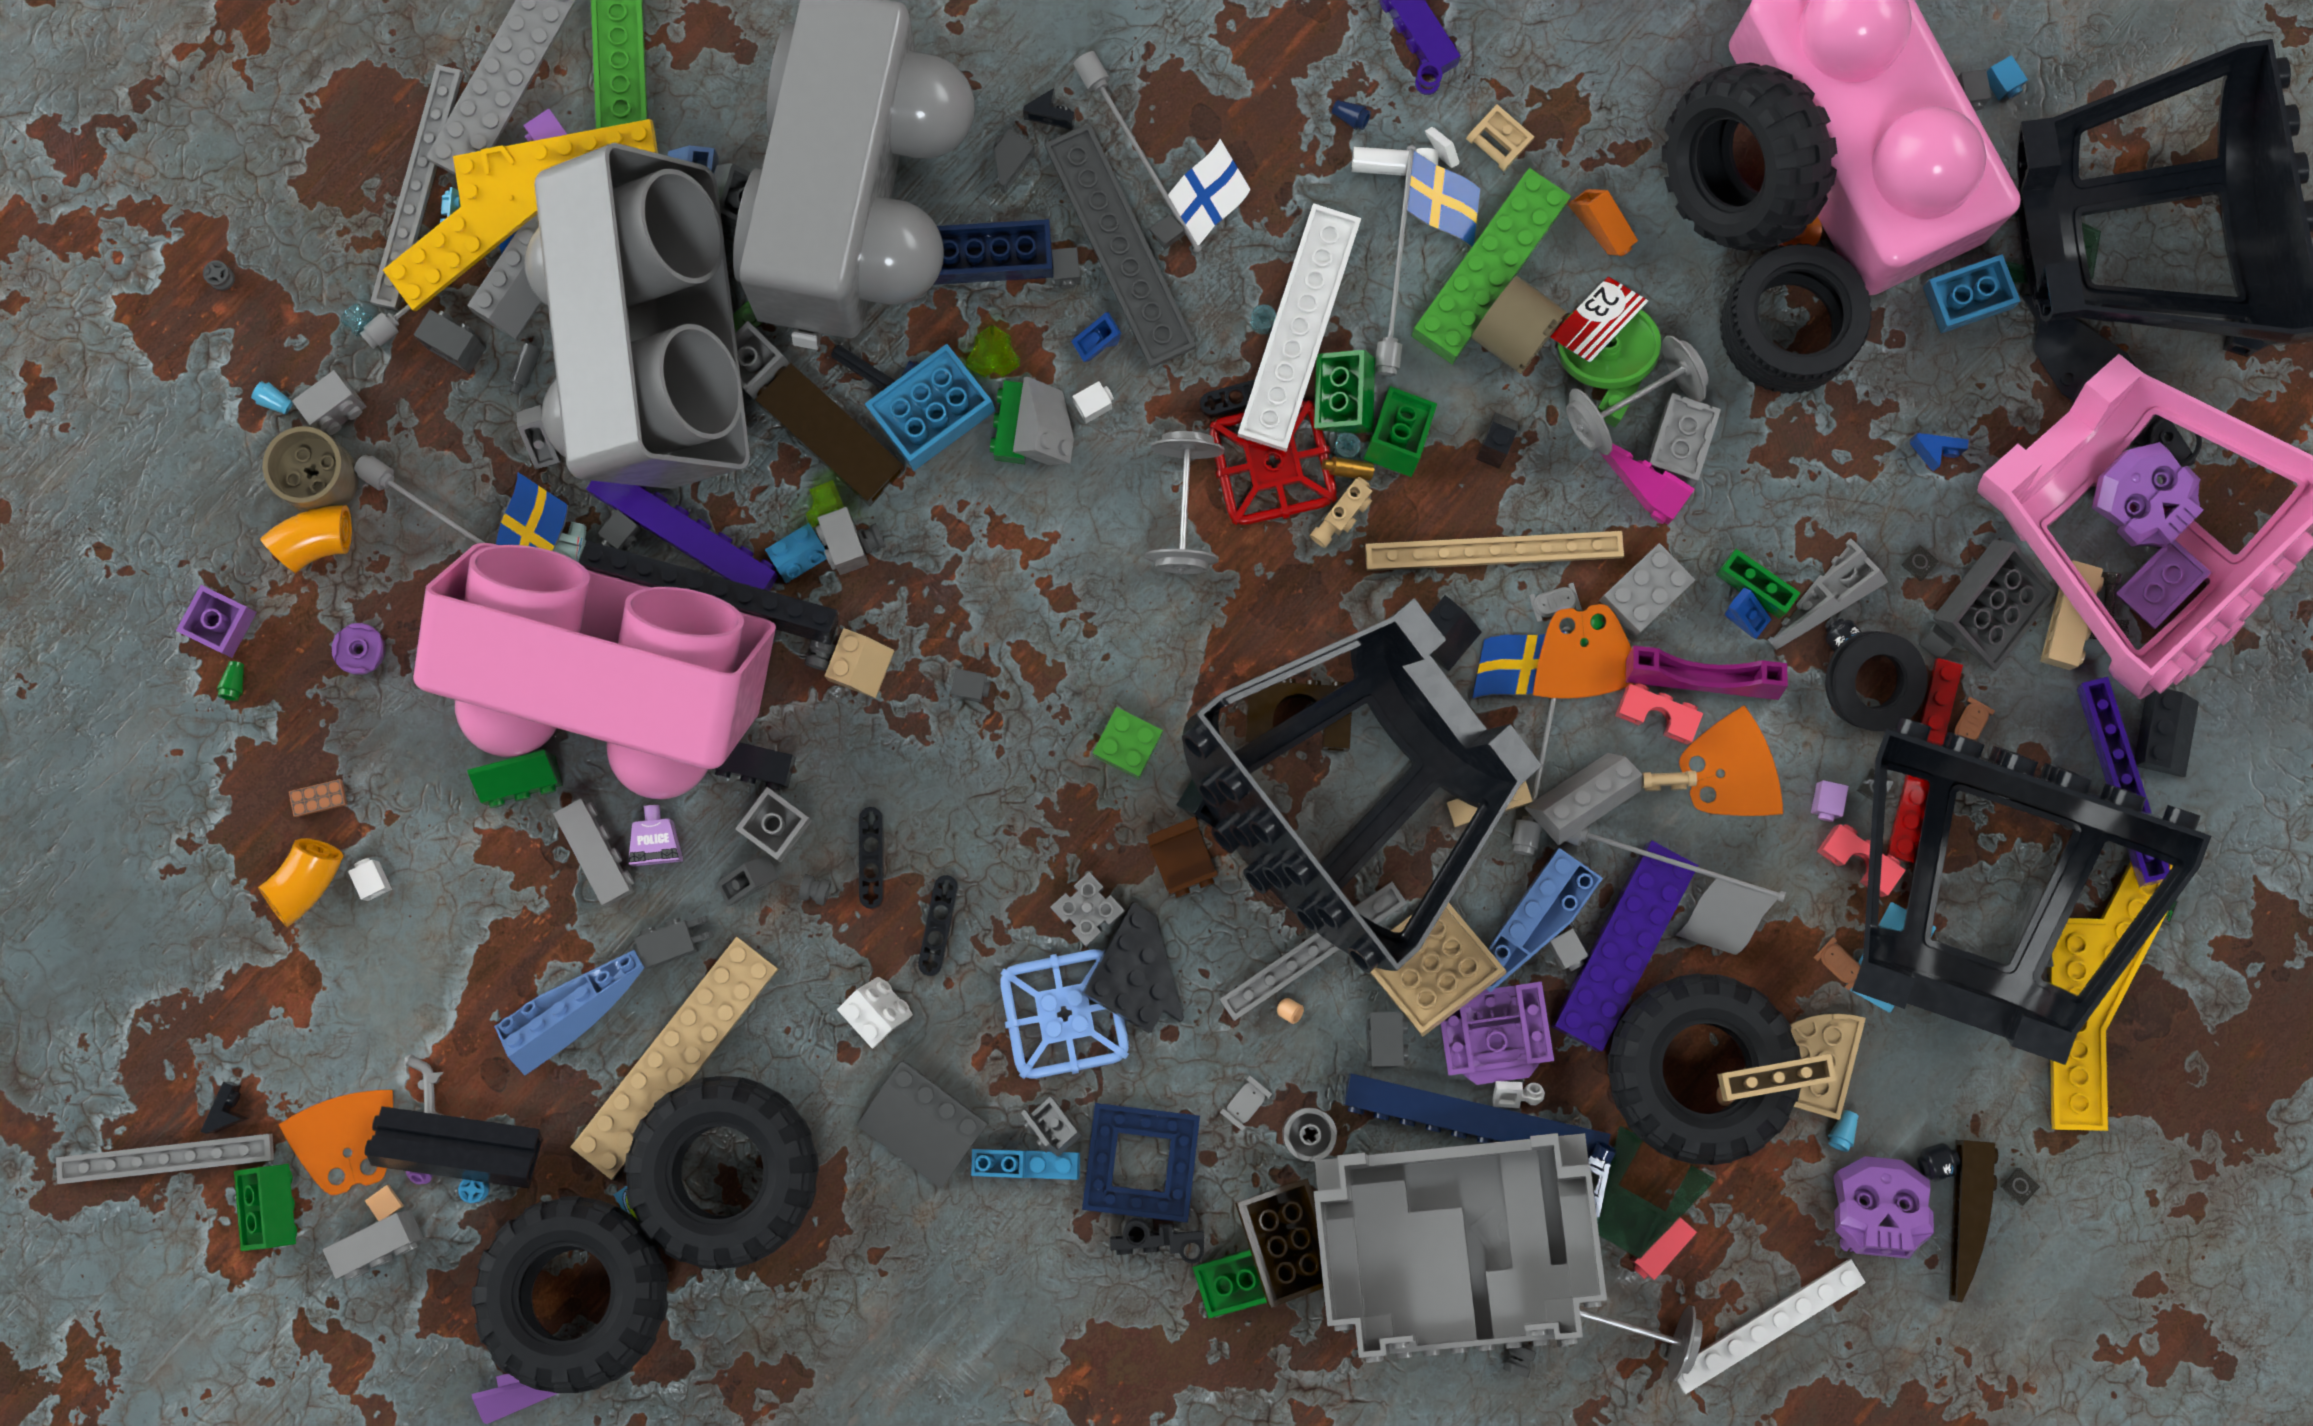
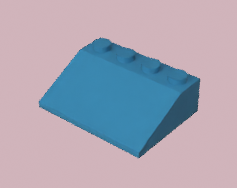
[865,344,996,471]

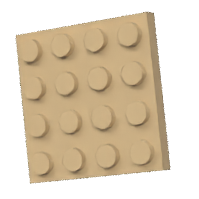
[1370,903,1506,1037]

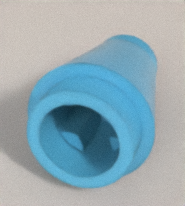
[251,381,293,415]
[1828,1110,1859,1152]

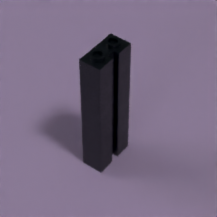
[365,1106,542,1189]

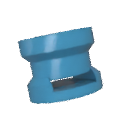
[458,1179,490,1203]

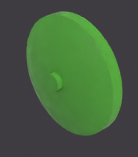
[1557,310,1661,389]

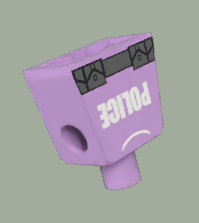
[629,805,683,866]

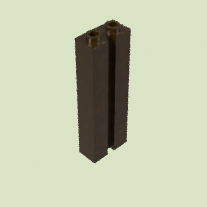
[755,363,905,506]

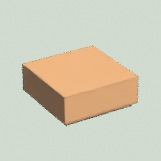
[365,1185,404,1221]

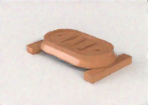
[1955,697,1995,741]
[1813,937,1860,991]

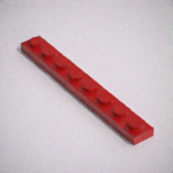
[1886,658,1963,864]

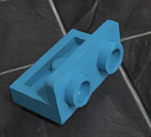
[765,523,827,583]

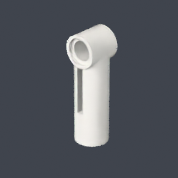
[1352,147,1439,176]

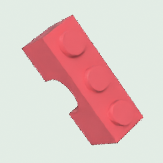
[1615,683,1703,745]
[1817,824,1905,897]

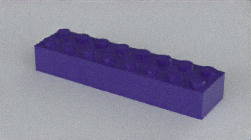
[1550,840,1699,1052]

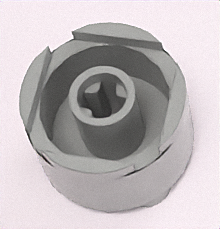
[1282,1108,1337,1162]

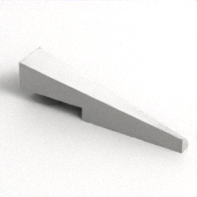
[1768,538,1888,650]

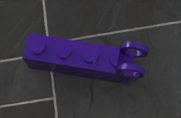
[1379,0,1461,95]

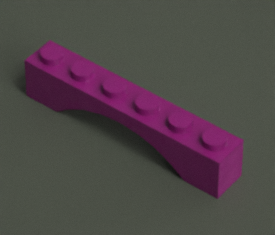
[1626,645,1788,700]

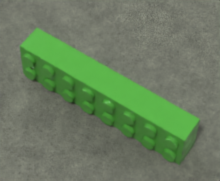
[1411,168,1571,365]

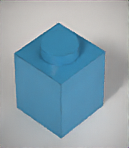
[1987,55,2028,101]

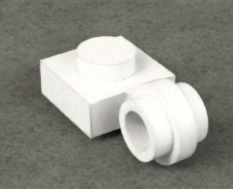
[1492,1081,1545,1108]

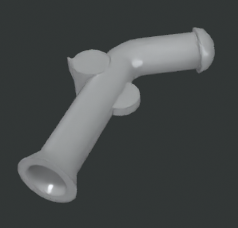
[404,1054,444,1114]

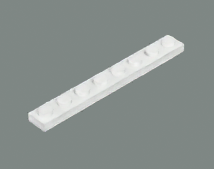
[1677,1259,1866,1394]

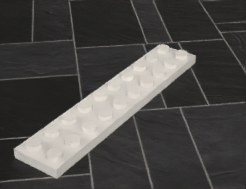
[1237,203,1361,452]

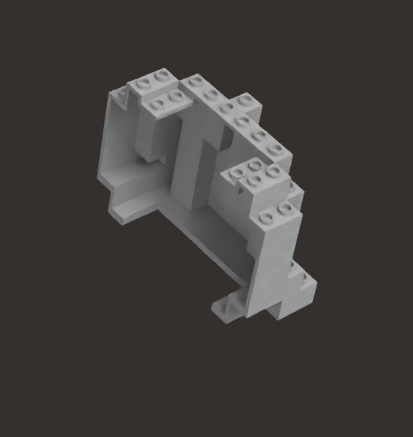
[1314,1133,1607,1363]

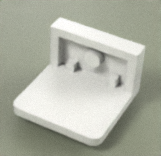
[837,977,913,1049]

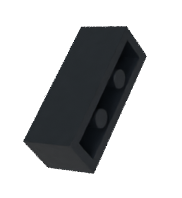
[712,742,796,790]

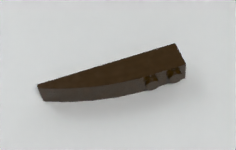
[1949,1140,1998,1303]

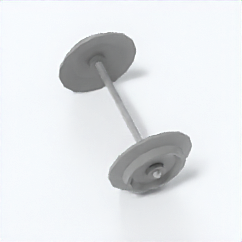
[1566,336,1709,455]
[1145,431,1225,574]
[1557,1303,1703,1382]

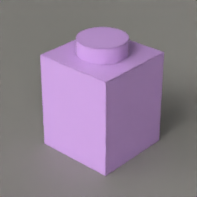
[1811,780,1849,822]

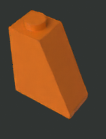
[1568,189,1638,256]

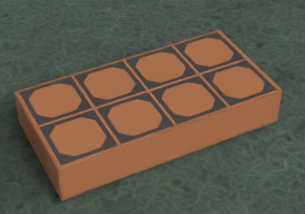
[289,779,348,818]

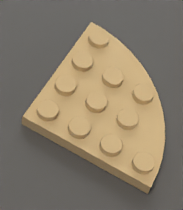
[1744,1014,1866,1120]

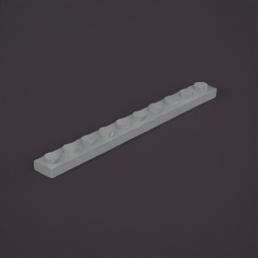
[370,65,463,311]

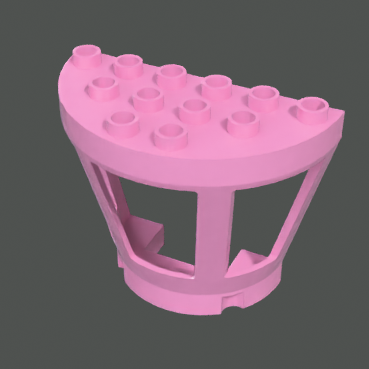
[1977,354,2313,699]

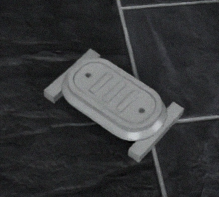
[1529,583,1582,622]
[1220,1076,1272,1131]

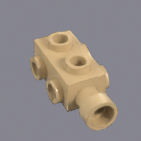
[1309,477,1372,548]

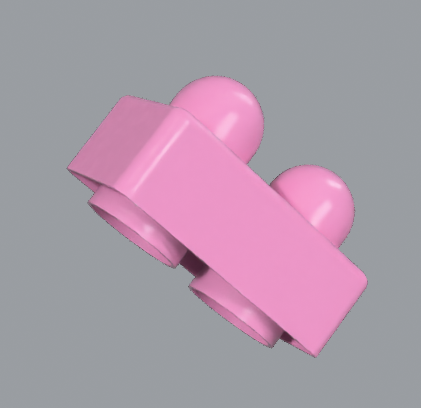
[1729,0,2021,295]
[413,543,776,799]

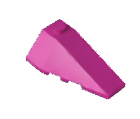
[1598,443,1695,524]

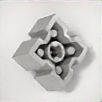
[1050,872,1125,947]

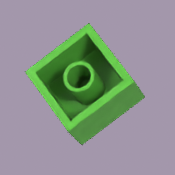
[1093,707,1163,780]

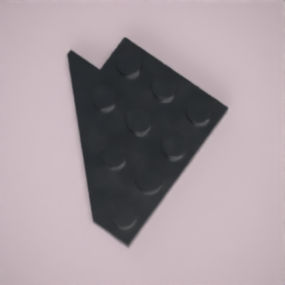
[1082,902,1184,1034]

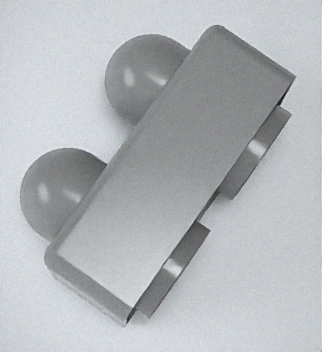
[733,0,975,338]
[524,143,750,489]

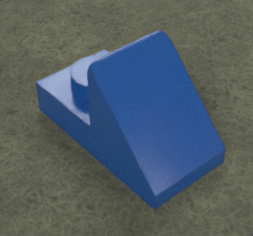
[1071,312,1121,362]
[1910,433,1969,471]
[1725,588,1772,639]

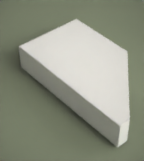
[1425,127,1459,168]

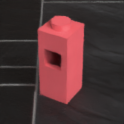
[1630,1213,1697,1280]

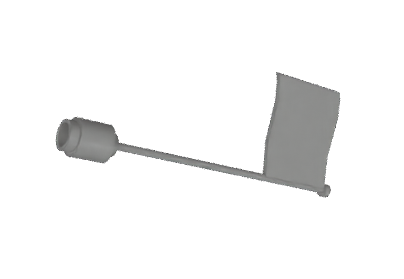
[1565,827,1786,955]

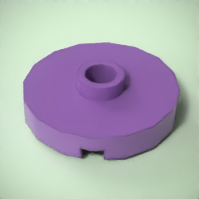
[332,623,385,675]

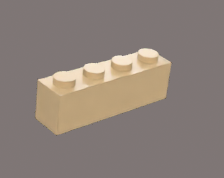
[2040,560,2104,670]
[1717,1054,1837,1101]

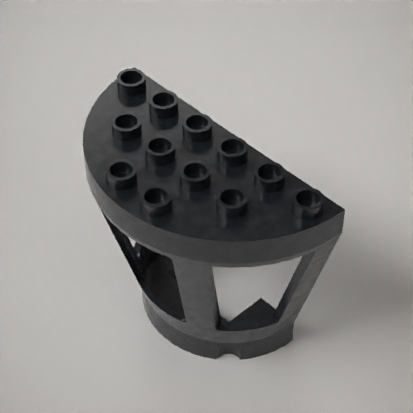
[2016,39,2313,346]
[1182,598,1542,973]
[1852,717,2211,1065]

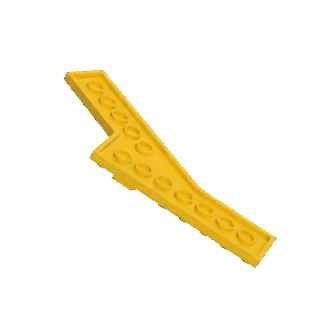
[383,119,658,311]
[2047,861,2173,1131]

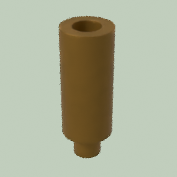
[1322,456,1374,481]

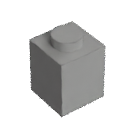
[1547,928,1588,971]

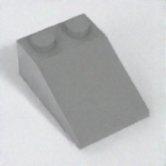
[1013,377,1074,465]

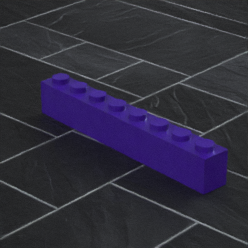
[586,481,779,591]
[2077,677,2170,888]

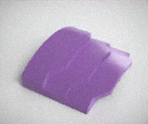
[1440,982,1554,1085]

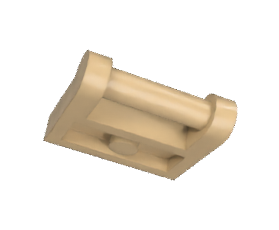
[1466,104,1534,172]
[1641,771,1697,791]

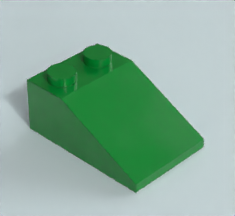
[1363,386,1437,477]
[1193,1248,1267,1318]

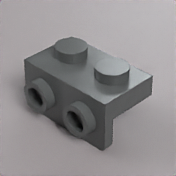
[1021,1096,1082,1157]

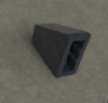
[1476,412,1519,469]

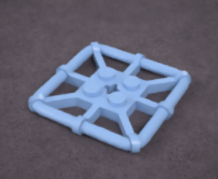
[1000,949,1129,1079]

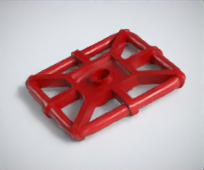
[1209,400,1337,525]

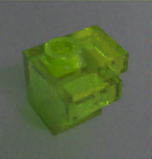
[966,325,1020,377]
[805,480,845,528]

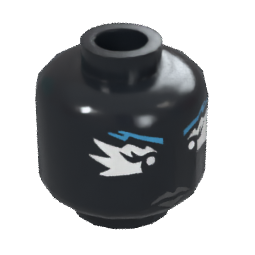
[1825,618,1862,652]
[1917,1143,1960,1182]

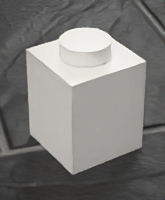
[1072,381,1114,424]
[348,858,392,901]

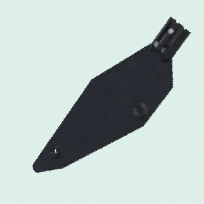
[2022,294,2196,466]

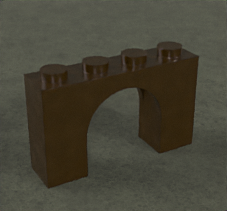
[1245,677,1352,752]

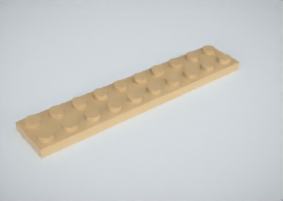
[571,937,779,1180]

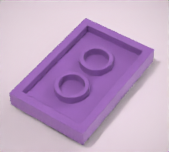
[2115,540,2212,629]

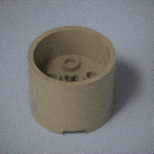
[1471,275,1567,374]
[262,426,359,512]

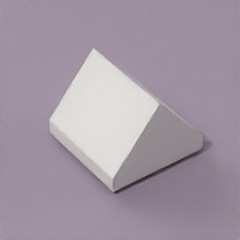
[792,328,822,350]

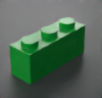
[990,380,1026,465]
[1715,548,1800,619]

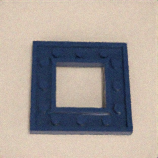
[1082,1103,1200,1223]

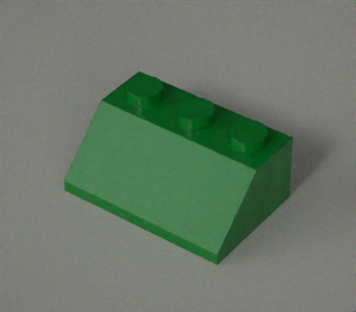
[1314,350,1375,434]
[467,750,563,808]
[234,1164,297,1251]

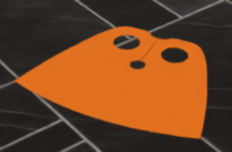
[1533,604,1635,698]
[1679,705,1783,816]
[279,1090,393,1195]

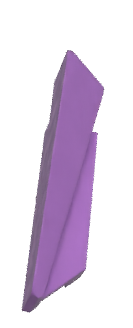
[472,1374,558,1424]

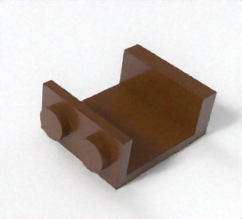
[1146,817,1218,898]

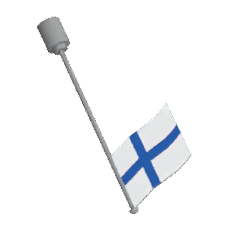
[1073,51,1250,253]

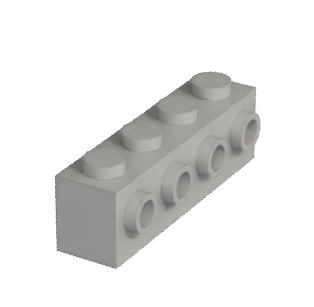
[553,798,635,907]

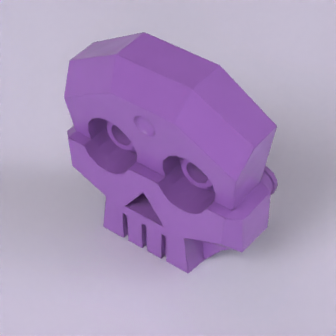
[2092,442,2203,547]
[1833,1156,1934,1259]

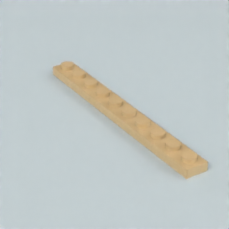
[1365,531,1624,571]

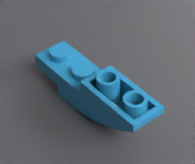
[971,1149,1080,1180]

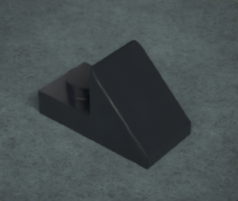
[1023,88,1075,130]
[200,1082,249,1134]

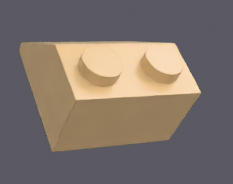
[825,628,894,698]

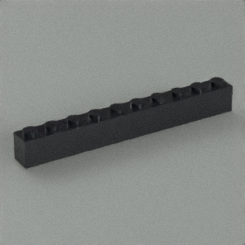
[578,541,839,645]

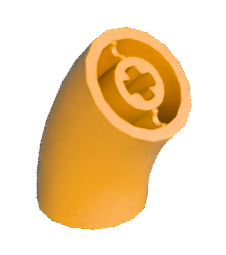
[260,505,352,573]
[258,839,344,927]

